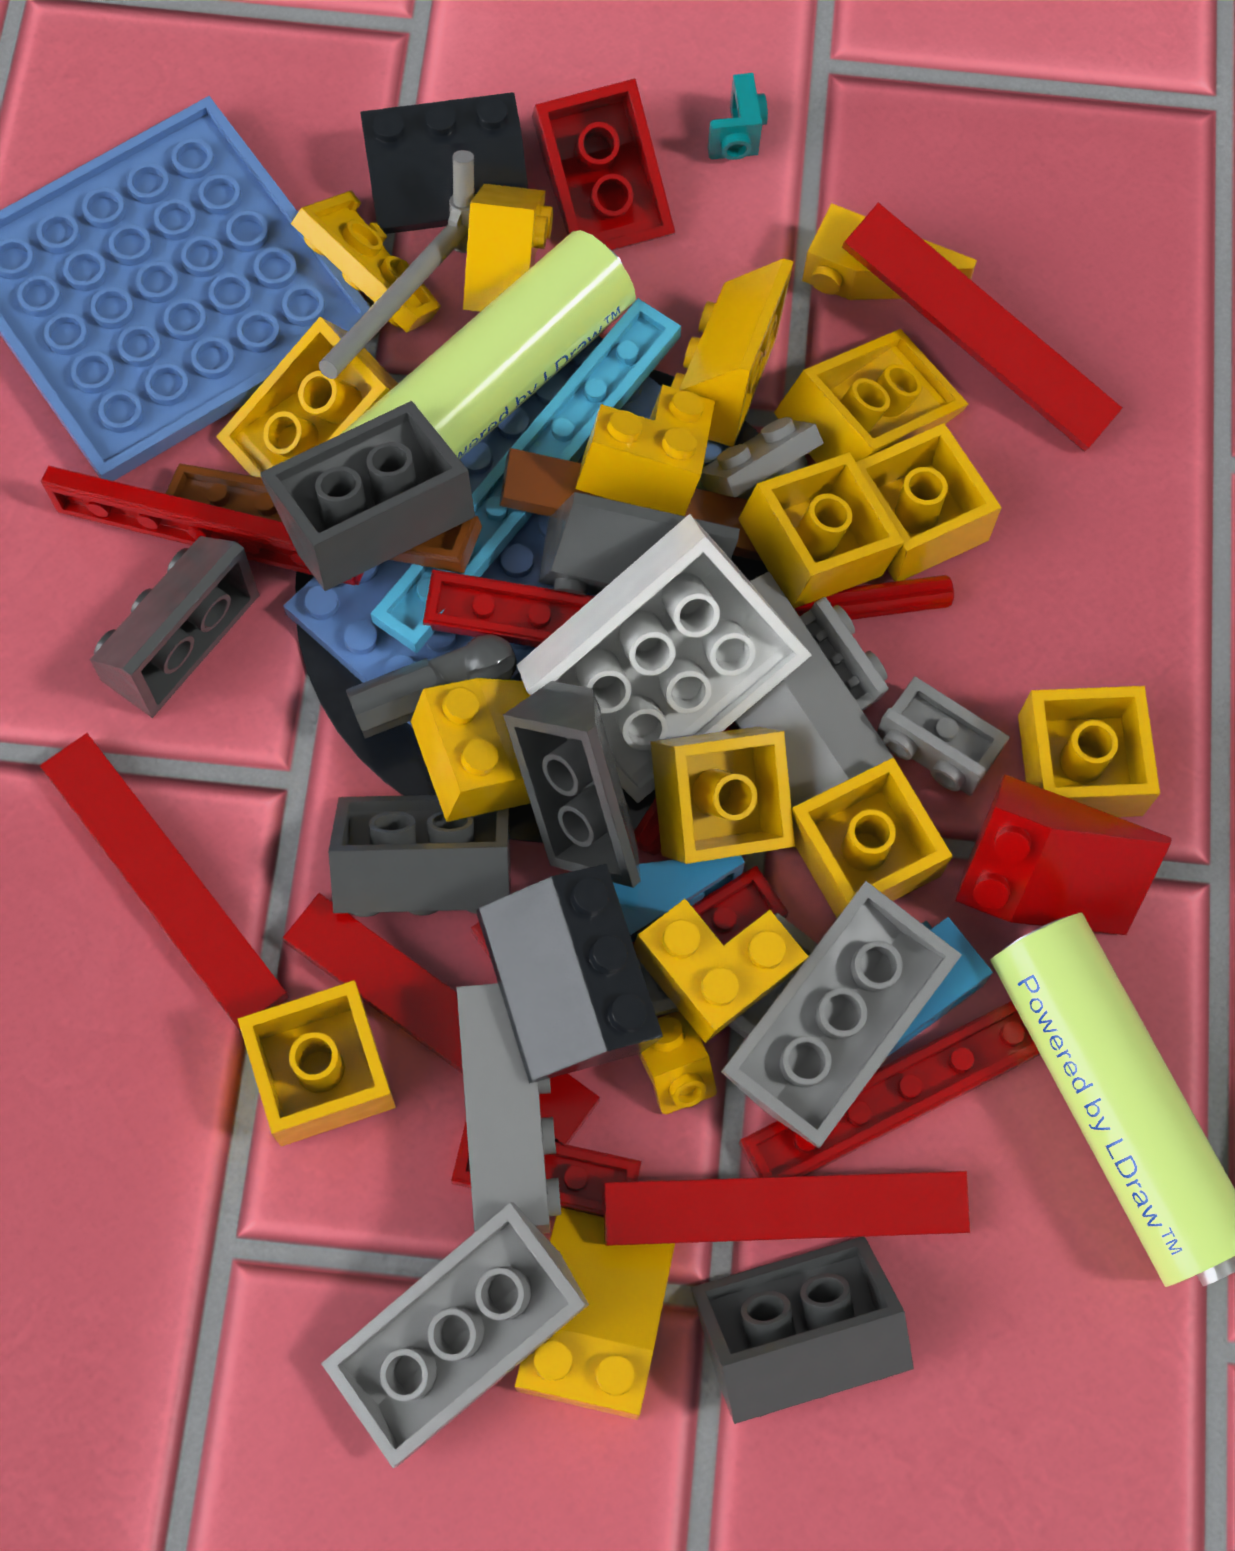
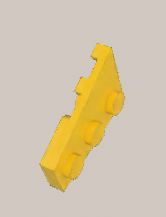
[291,190,441,333]

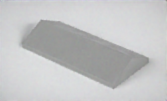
[734,572,893,809]
[721,881,962,1148]
[321,1203,589,1468]

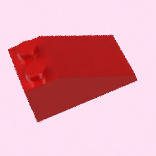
[532,78,676,251]
[955,774,1172,935]

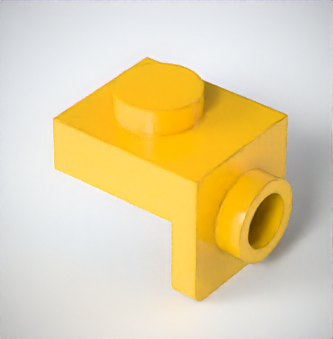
[638,1011,717,1115]

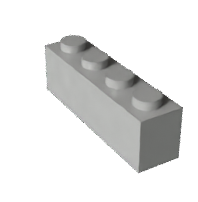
[457,983,561,1234]

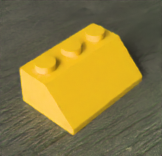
[671,258,794,447]

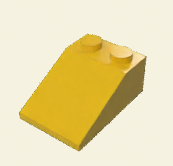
[216,317,398,478]
[774,328,969,463]
[410,678,531,822]
[515,1207,675,1420]

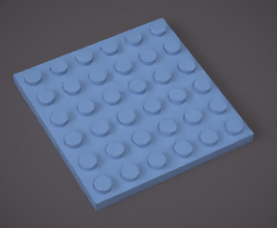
[0,96,370,481]

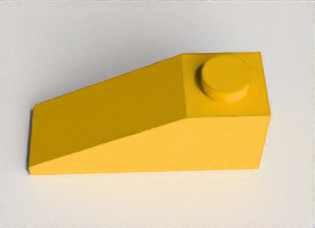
[802,203,977,300]

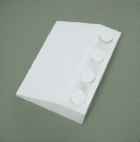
[517,514,812,803]

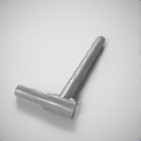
[319,150,475,379]

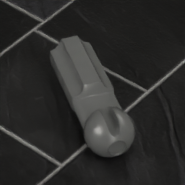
[346,634,517,738]

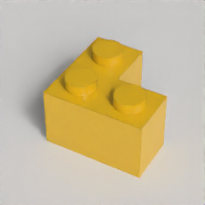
[463,184,553,312]
[575,384,715,516]
[633,899,809,1043]

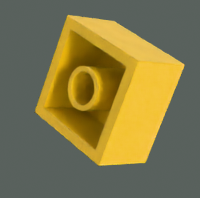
[856,423,1002,581]
[738,452,904,608]
[1018,686,1160,817]
[650,727,795,864]
[792,757,953,918]
[238,980,396,1147]

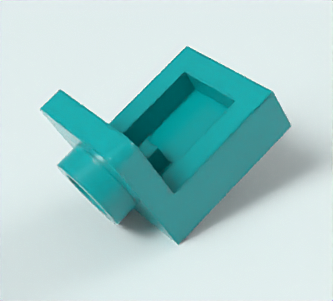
[707,73,768,160]

